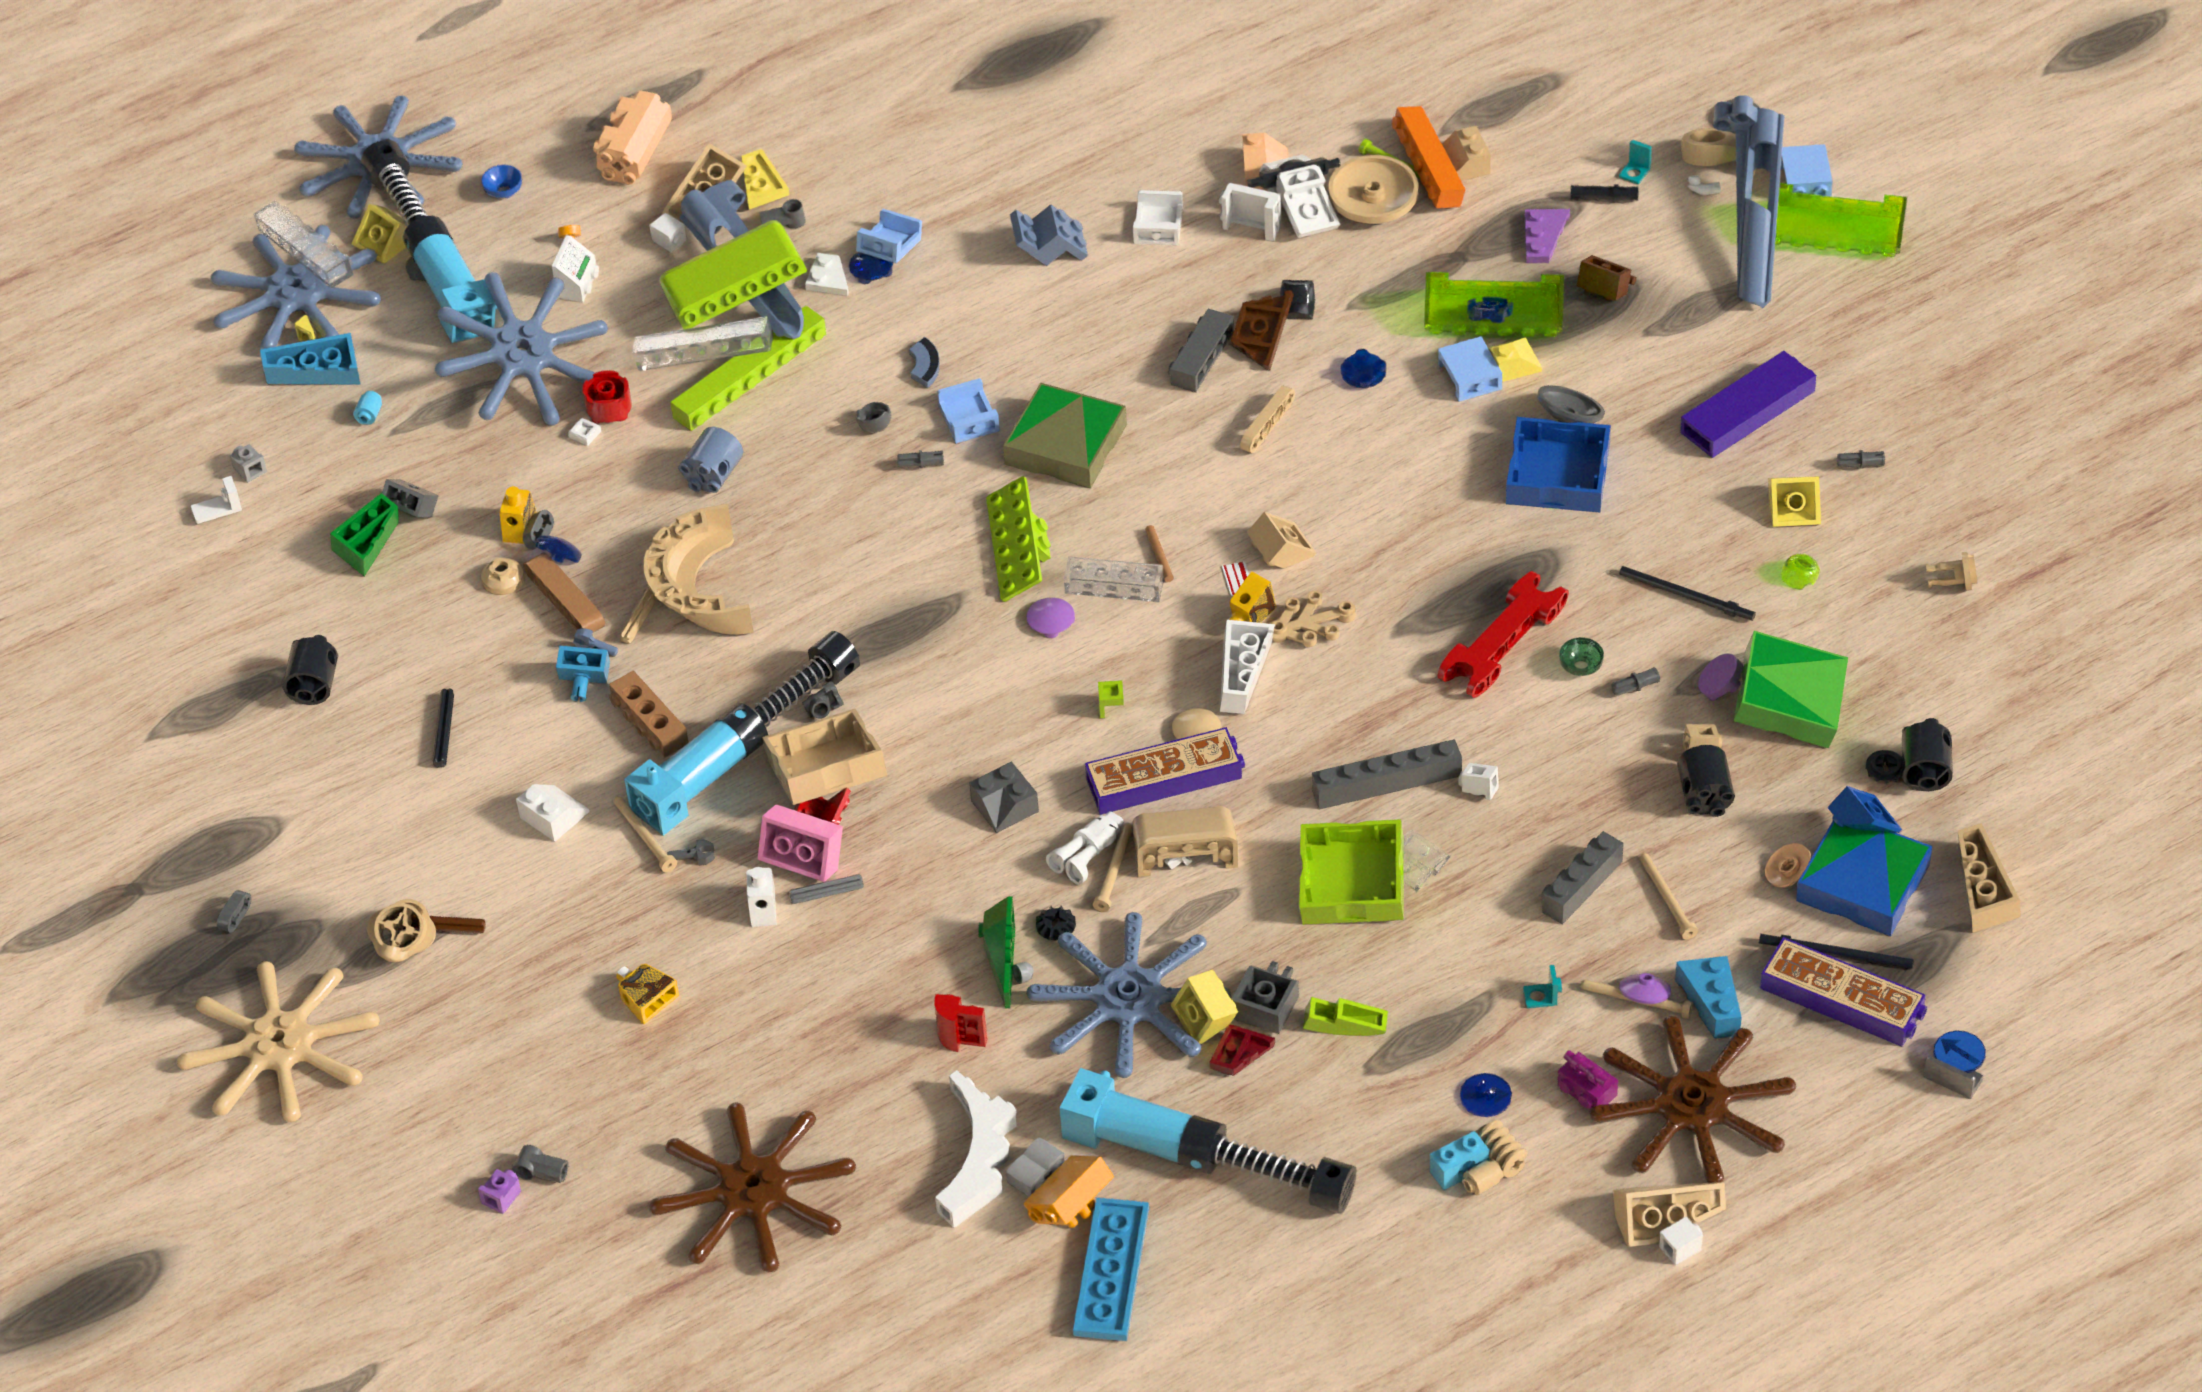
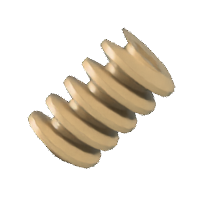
[1476,1120,1528,1178]

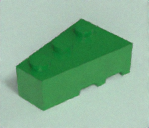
[330,493,399,577]

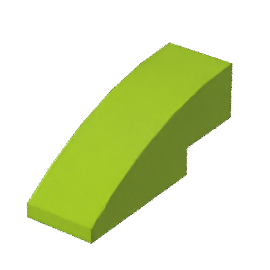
[1303,997,1388,1036]

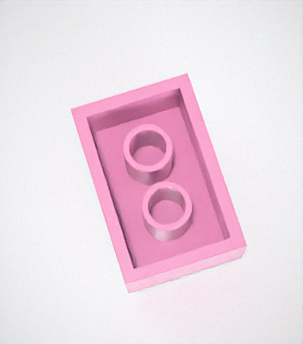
[757,805,843,882]

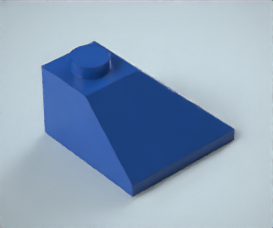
[1827,786,1902,833]

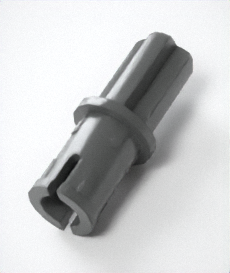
[897,450,944,468]
[1837,450,1885,469]
[1611,667,1660,696]

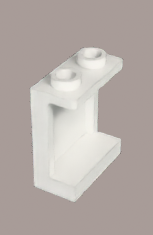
[1219,183,1281,242]
[1133,190,1183,245]

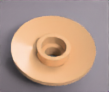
[1765,843,1811,888]

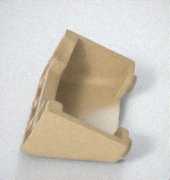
[1132,806,1238,877]

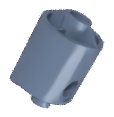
[678,427,743,493]

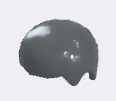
[856,402,891,433]

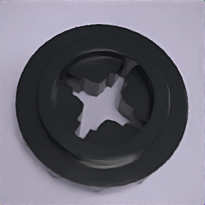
[1865,750,1902,784]
[1036,905,1076,940]

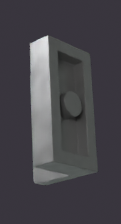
[1924,1054,1983,1099]

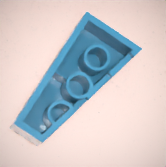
[260,333,361,385]

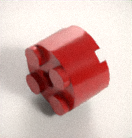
[583,370,632,423]

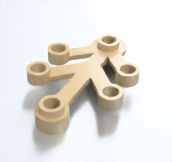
[1269,591,1356,647]

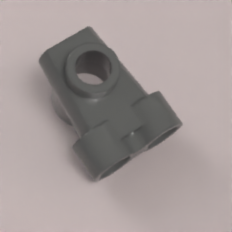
[802,680,844,719]

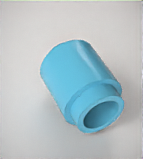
[353,391,382,425]

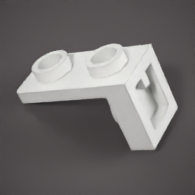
[191,476,242,524]

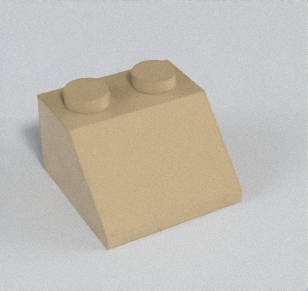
[1442,126,1491,181]
[1247,512,1317,569]

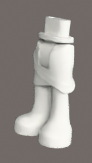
[1046,811,1124,885]

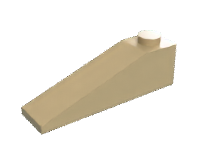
[662,143,747,223]

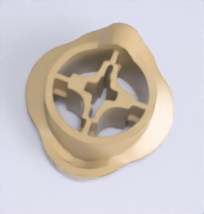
[367,899,436,962]

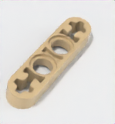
[1240,385,1295,453]

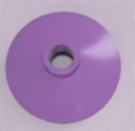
[1619,973,1671,1004]

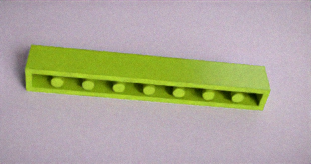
[670,306,826,431]

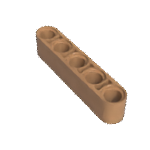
[523,552,605,633]

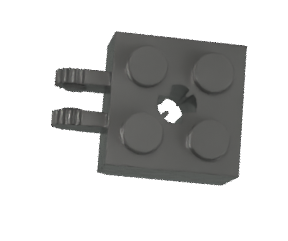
[1231,961,1299,1034]

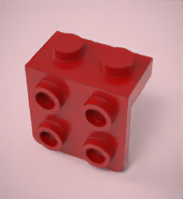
[794,787,851,825]

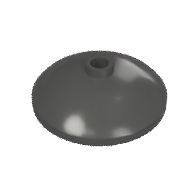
[1537,385,1605,423]

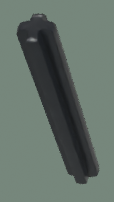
[432,688,454,768]

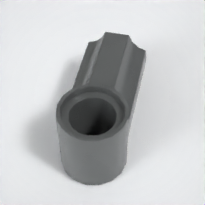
[759,199,806,229]
[512,1145,569,1183]

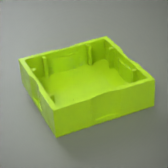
[1299,819,1404,925]

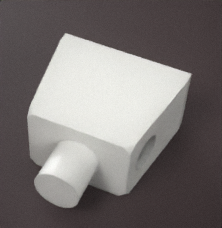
[746,867,777,927]

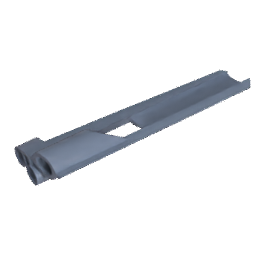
[1713,95,1785,308]
[680,180,804,339]

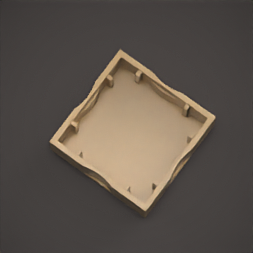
[762,709,887,805]

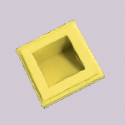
[295,315,315,342]

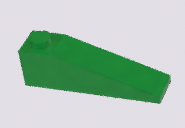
[978,896,1016,1009]

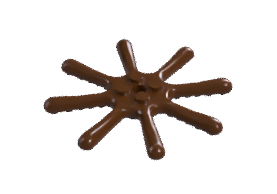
[1590,1016,1796,1183]
[649,1102,856,1273]

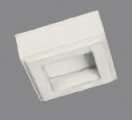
[568,418,601,446]

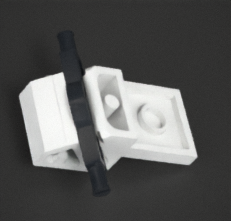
[1247,154,1341,238]

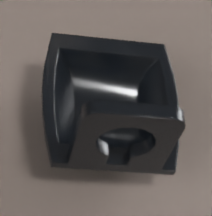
[1280,280,1315,319]

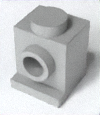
[230,444,267,483]

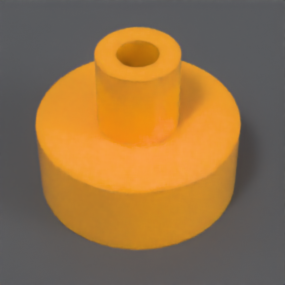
[558,225,581,239]

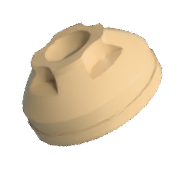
[481,558,525,595]

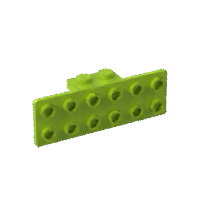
[986,476,1051,602]

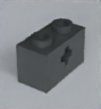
[382,479,439,517]

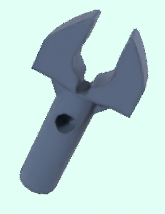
[573,628,618,656]

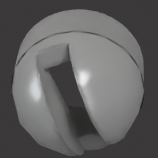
[1012,962,1034,984]

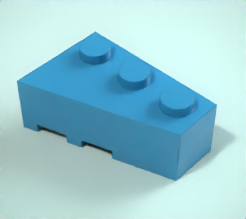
[1675,956,1742,1039]

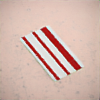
[1222,562,1249,596]

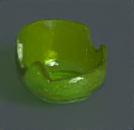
[1781,553,1820,590]

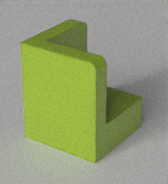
[1098,680,1124,718]

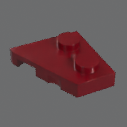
[1209,1024,1275,1076]

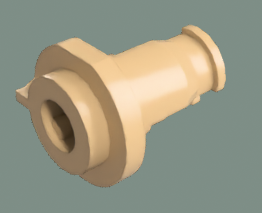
[1926,552,1977,591]

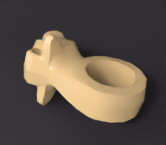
[1681,128,1755,176]

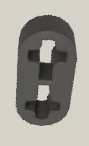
[523,510,554,550]
[217,890,252,933]

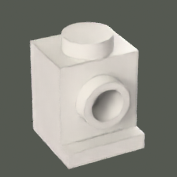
[1459,763,1499,800]

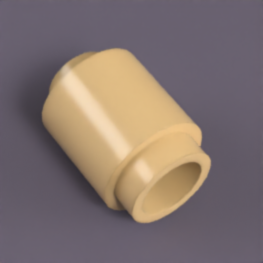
[1462,1159,1504,1195]

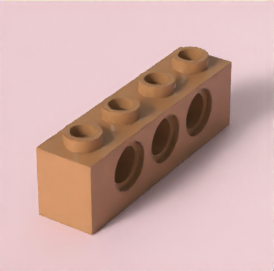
[609,670,689,758]

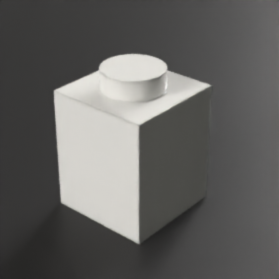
[650,213,687,253]
[1659,1217,1703,1265]

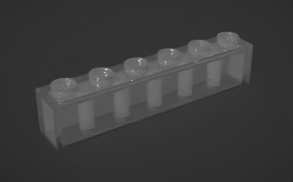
[253,201,354,288]
[632,316,773,371]

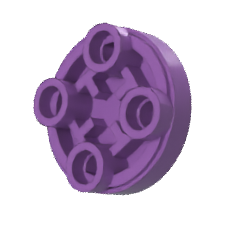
[1698,653,1743,701]

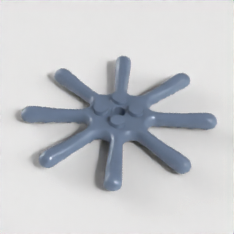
[294,95,463,219]
[211,225,381,349]
[435,272,608,426]
[1026,912,1231,1078]

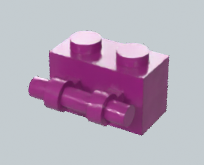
[1557,1050,1618,1110]

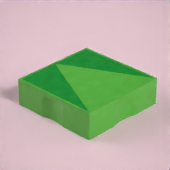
[1734,631,1848,748]

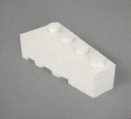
[1220,620,1275,714]

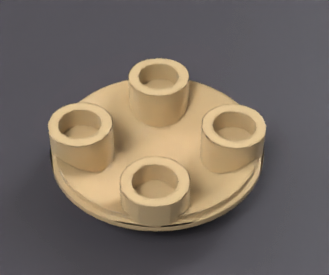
[1172,708,1221,739]

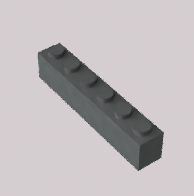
[1312,739,1462,810]

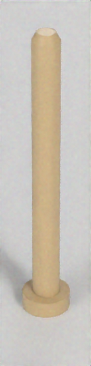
[614,796,677,873]
[1093,822,1132,912]
[1640,853,1698,940]
[1580,980,1693,1019]

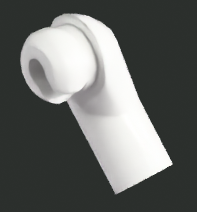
[1688,175,1721,195]

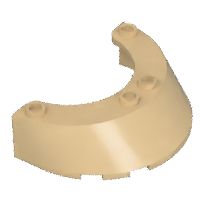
[643,503,754,635]

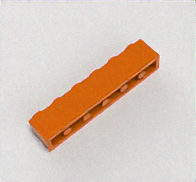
[1392,106,1466,208]

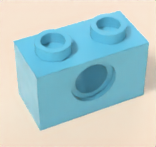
[1430,1131,1489,1190]

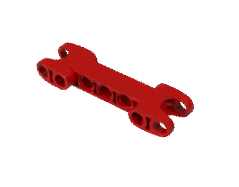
[1438,571,1569,698]

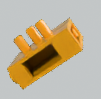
[1023,1155,1114,1228]

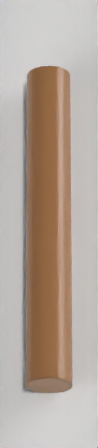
[1145,525,1174,582]

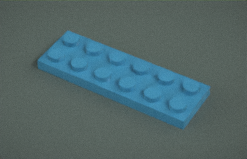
[1073,1197,1149,1341]

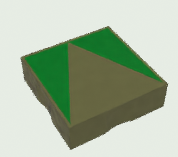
[1003,382,1127,489]

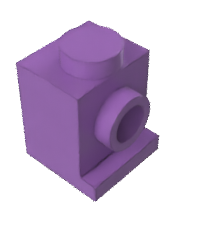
[478,1169,521,1214]

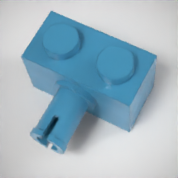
[556,646,610,702]

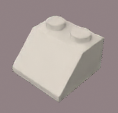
[516,784,589,842]

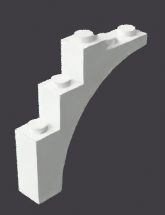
[935,1071,1017,1228]

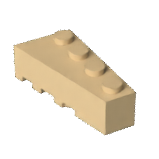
[1958,823,2021,933]

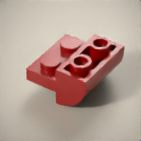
[934,994,987,1052]

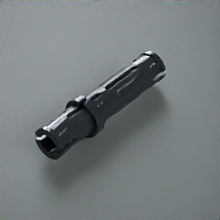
[1570,184,1639,202]

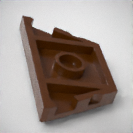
[1231,291,1293,371]

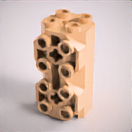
[594,91,672,185]

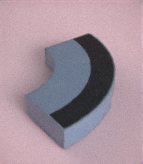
[909,337,940,388]

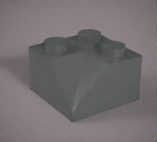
[969,761,1039,833]

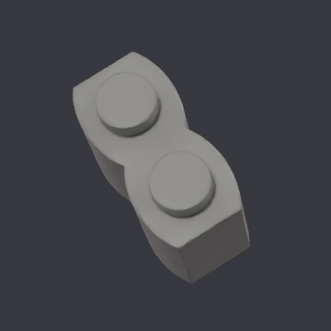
[1006,1137,1065,1197]

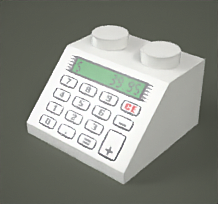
[552,235,599,302]

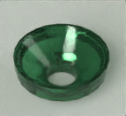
[1559,637,1604,676]

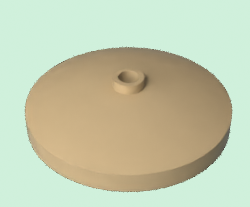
[1329,155,1418,224]

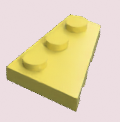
[742,149,789,210]

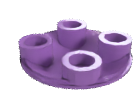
[1027,598,1075,638]

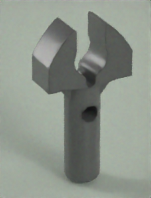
[667,839,715,866]

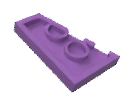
[1525,209,1570,263]

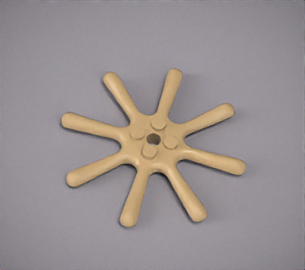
[177,961,380,1122]

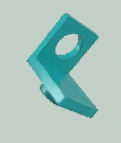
[1619,140,1652,185]
[1523,965,1562,1009]

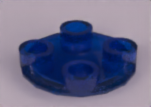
[848,252,893,284]
[1340,348,1387,388]
[535,535,582,563]

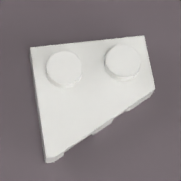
[805,253,849,296]

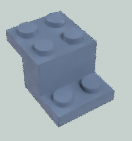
[1010,204,1088,266]

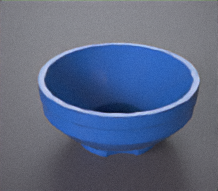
[482,165,522,199]

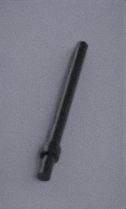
[1619,566,1756,621]
[1759,933,1914,969]

